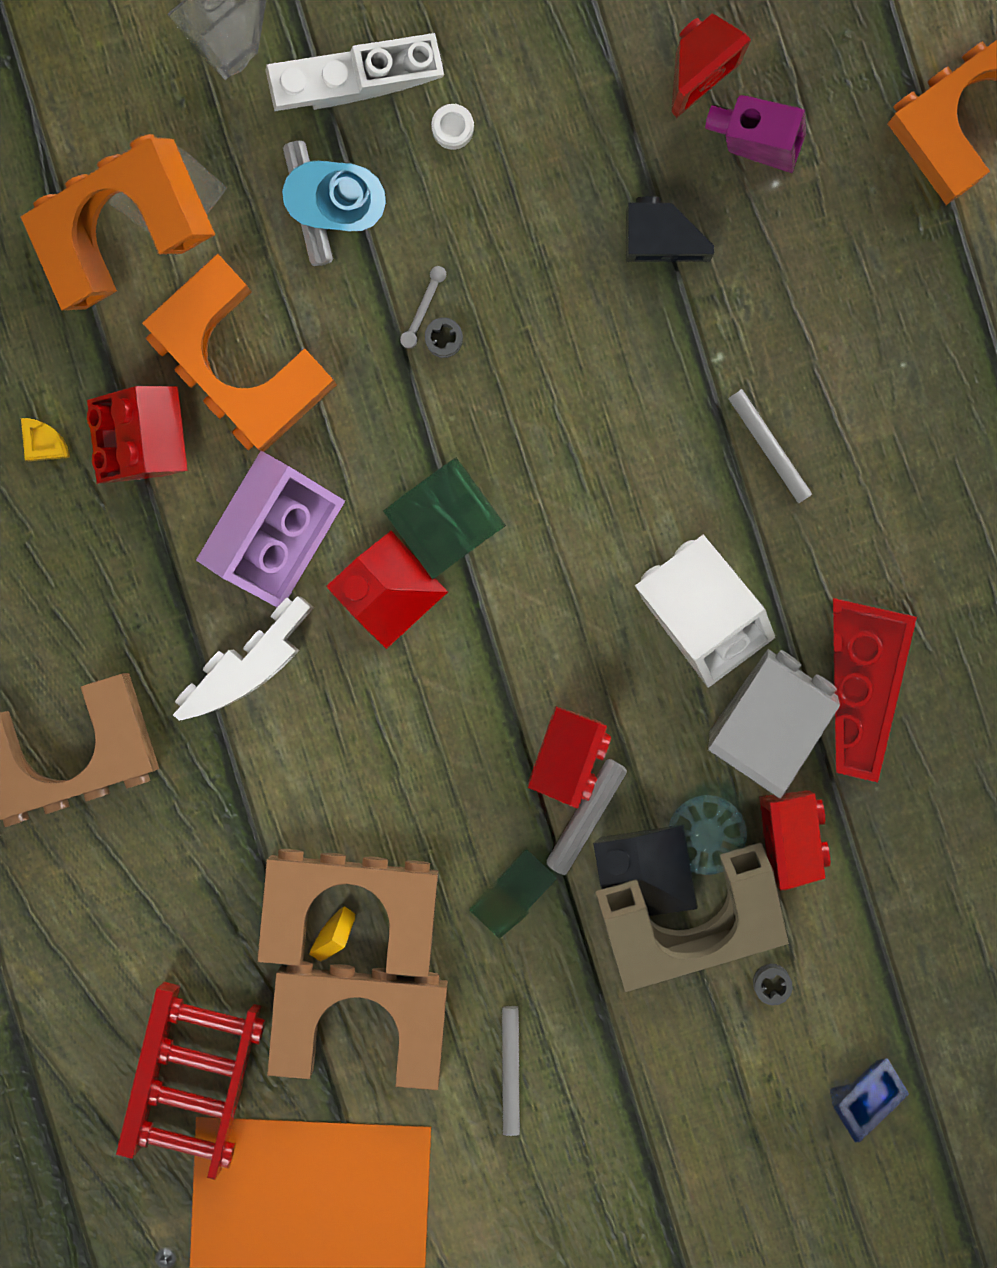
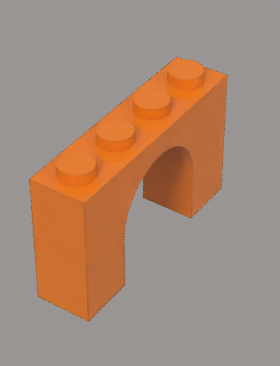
[888,32,997,205]
[20,134,215,311]
[142,254,337,452]

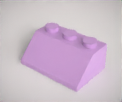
[196,451,345,607]

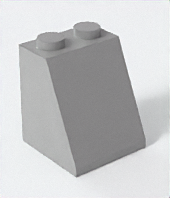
[708,649,840,798]

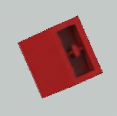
[87,386,188,484]
[527,706,611,808]

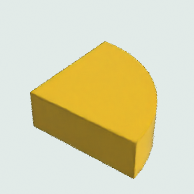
[21,418,70,462]
[309,906,356,962]

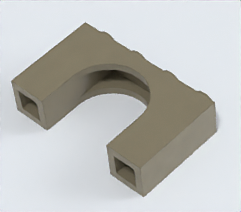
[596,843,789,992]

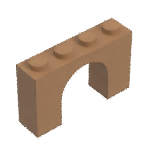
[0,673,159,827]
[258,849,439,977]
[267,961,448,1090]

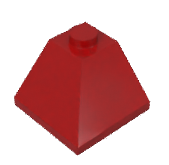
[671,13,751,118]
[326,531,448,649]

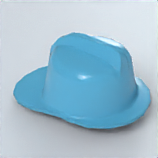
[282,161,386,231]

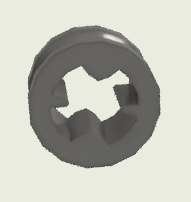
[425,318,463,358]
[753,964,793,1005]

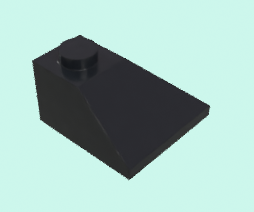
[593,824,698,916]

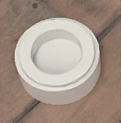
[432,104,474,150]

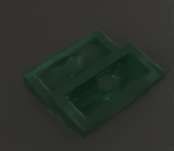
[383,457,506,579]

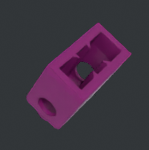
[705,95,806,174]

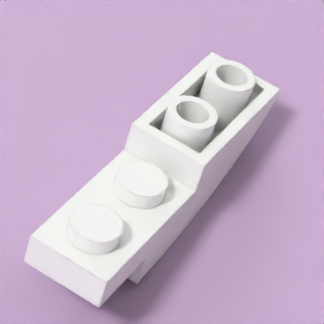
[265,33,444,111]
[173,596,314,721]

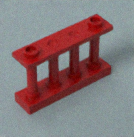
[116,981,266,1180]

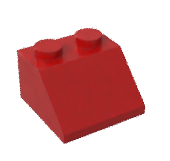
[759,790,831,890]

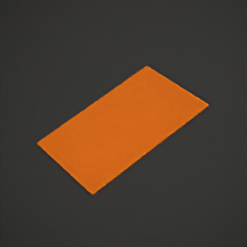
[190,1117,431,1268]

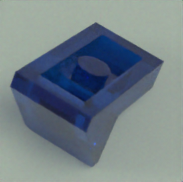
[830,1058,909,1143]

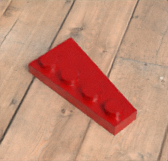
[833,598,917,783]

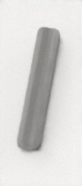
[283,141,333,266]
[546,759,627,875]

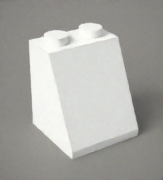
[635,534,776,688]

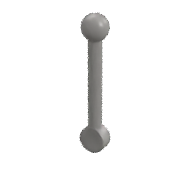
[400,266,446,349]

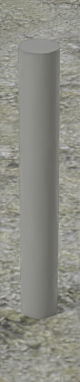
[728,389,812,503]
[502,1006,520,1136]

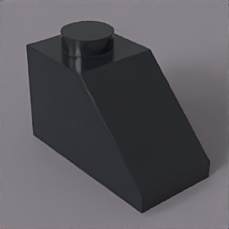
[626,196,714,262]

